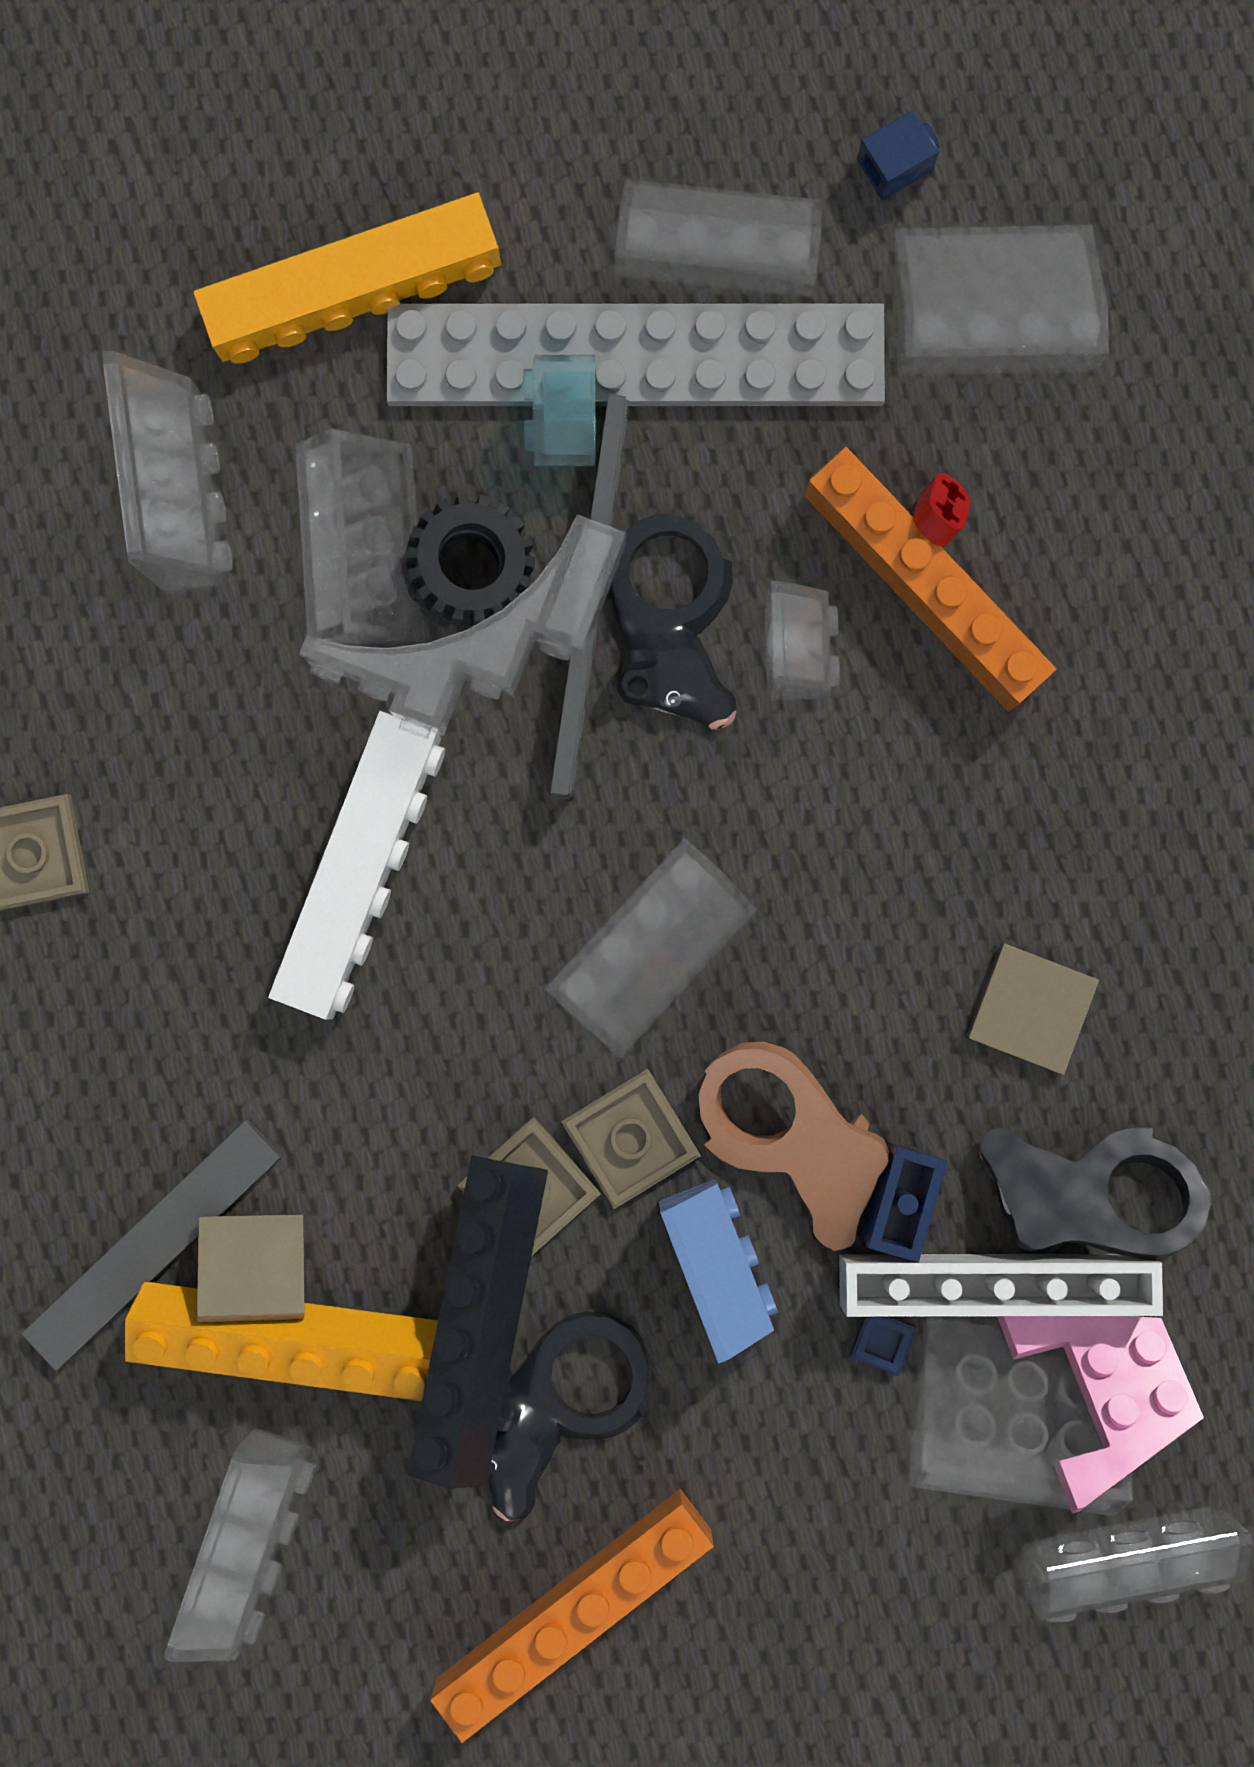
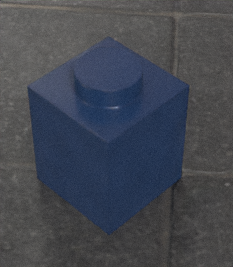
[856,109,940,200]

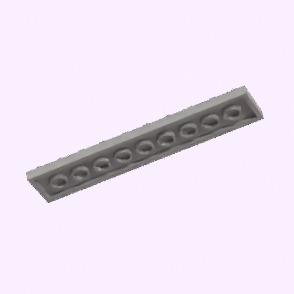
[387,304,885,406]

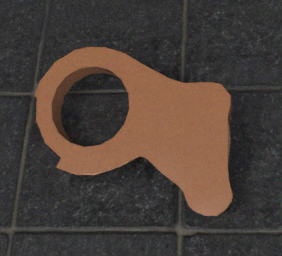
[698,1042,890,1251]

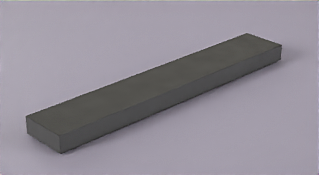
[22,1120,283,1371]

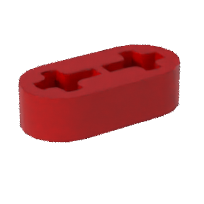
[913,473,971,547]

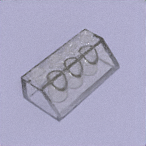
[615,179,822,298]
[295,429,425,647]
[545,838,757,1058]
[163,1427,316,1662]
[1018,1505,1253,1623]

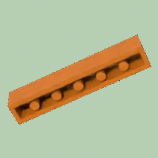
[804,447,1057,712]
[430,1489,714,1743]

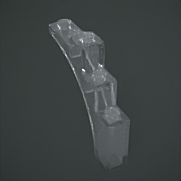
[299,514,626,739]

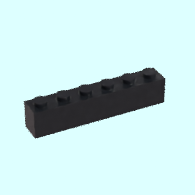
[407,1155,548,1489]

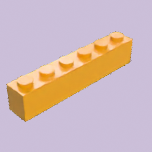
[193,192,502,364]
[125,1281,438,1401]

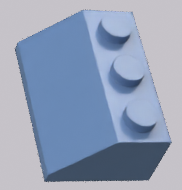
[659,1179,778,1364]

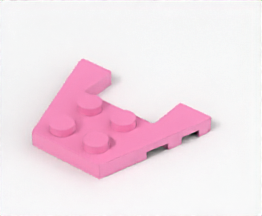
[997,1316,1204,1514]

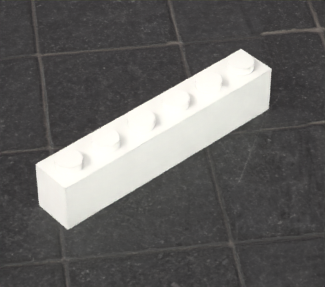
[268,711,445,1020]
[839,1254,1163,1317]

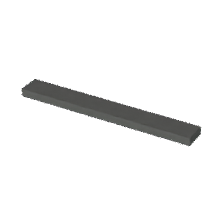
[550,394,629,800]

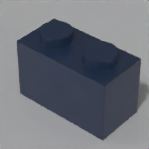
[859,1141,947,1263]

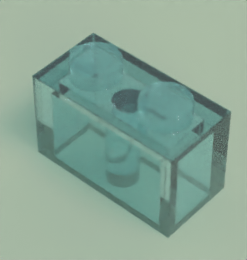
[523,355,596,466]

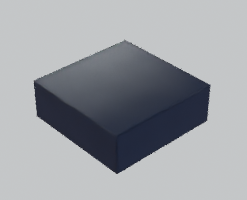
[849,1316,917,1376]

